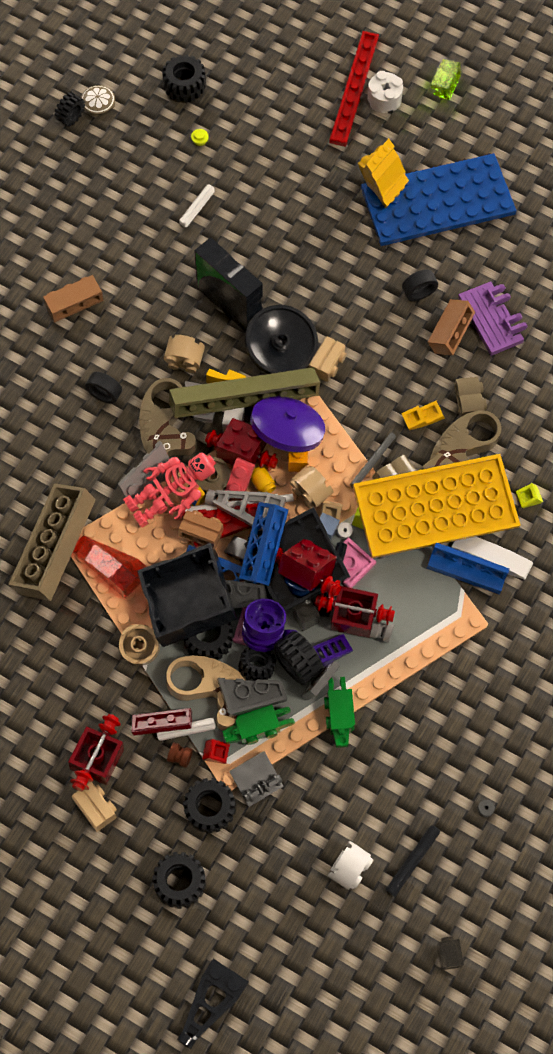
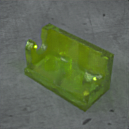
[430,59,462,100]

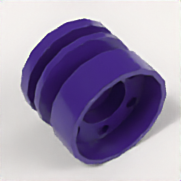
[242,598,286,652]

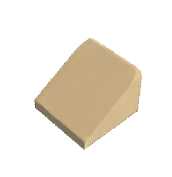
[320,500,343,520]

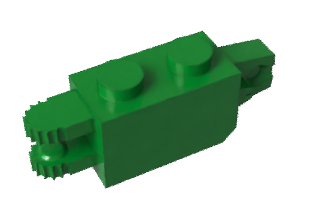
[324,677,355,748]
[223,705,295,745]

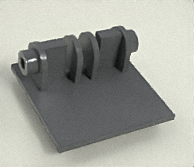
[229,751,284,807]

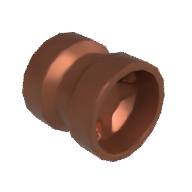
[167,742,193,768]

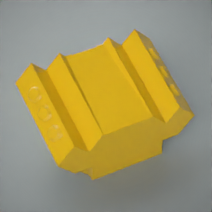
[358,138,409,208]

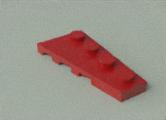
[182,503,258,547]

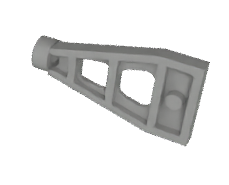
[205,489,286,531]

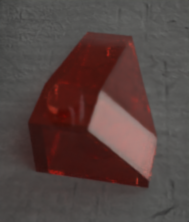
[73,535,147,599]

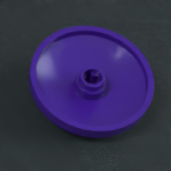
[250,396,325,452]

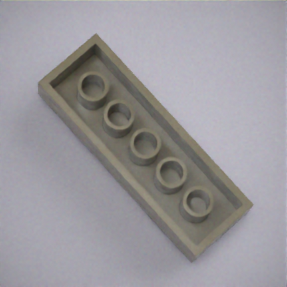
[8,483,96,601]

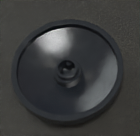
[245,305,318,374]

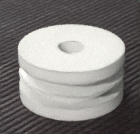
[336,523,353,539]

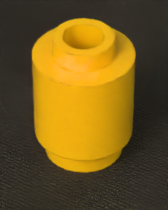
[250,467,276,493]

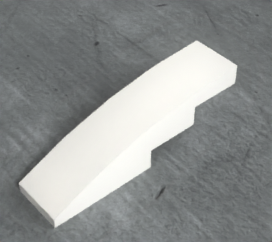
[452,537,533,579]

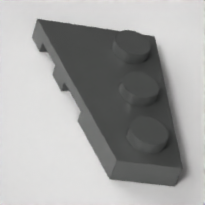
[217,678,287,717]

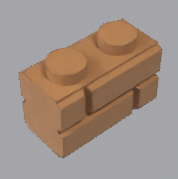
[178,510,223,549]

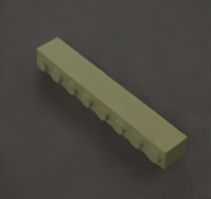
[169,367,320,418]

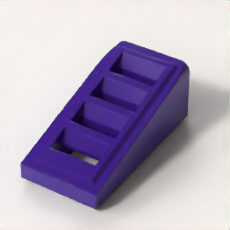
[313,634,353,667]

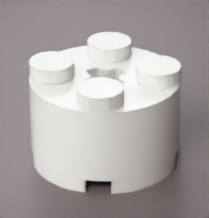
[367,71,403,113]
[327,841,373,890]

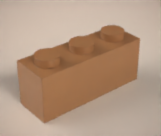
[43,275,104,323]
[428,299,475,355]

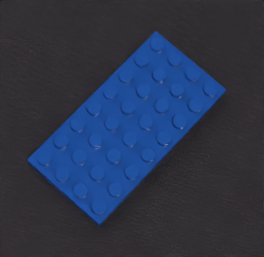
[361,153,517,246]

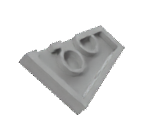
[118,440,173,498]

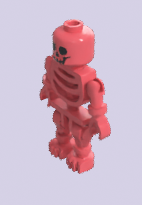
[123,453,216,528]

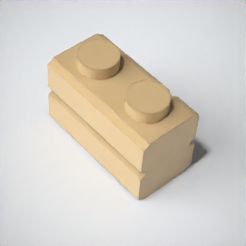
[309,336,347,382]
[71,782,117,832]

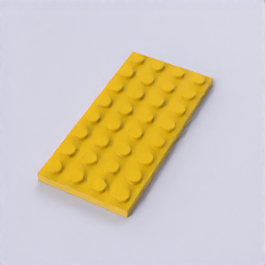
[353,454,521,558]

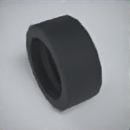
[402,269,439,301]
[85,372,123,404]

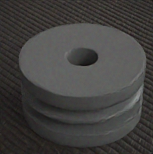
[477,800,495,817]

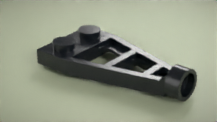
[177,958,249,1049]

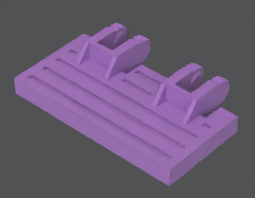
[458,281,528,356]

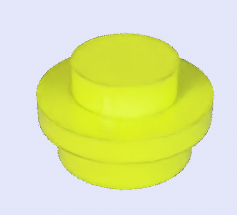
[191,129,209,146]

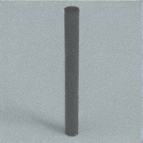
[350,433,396,488]

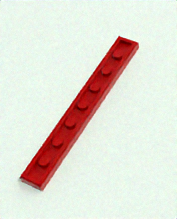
[329,31,379,147]

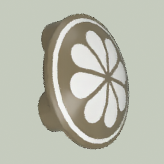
[81,85,115,117]

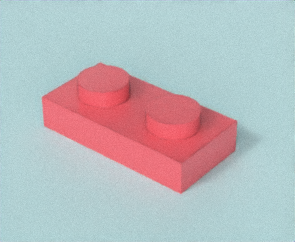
[225,457,255,500]

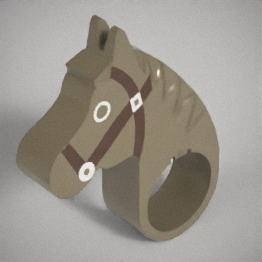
[139,378,197,457]
[422,410,501,470]

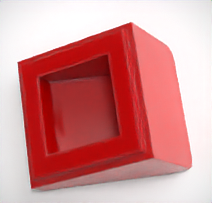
[202,739,230,764]

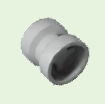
[370,618,394,643]

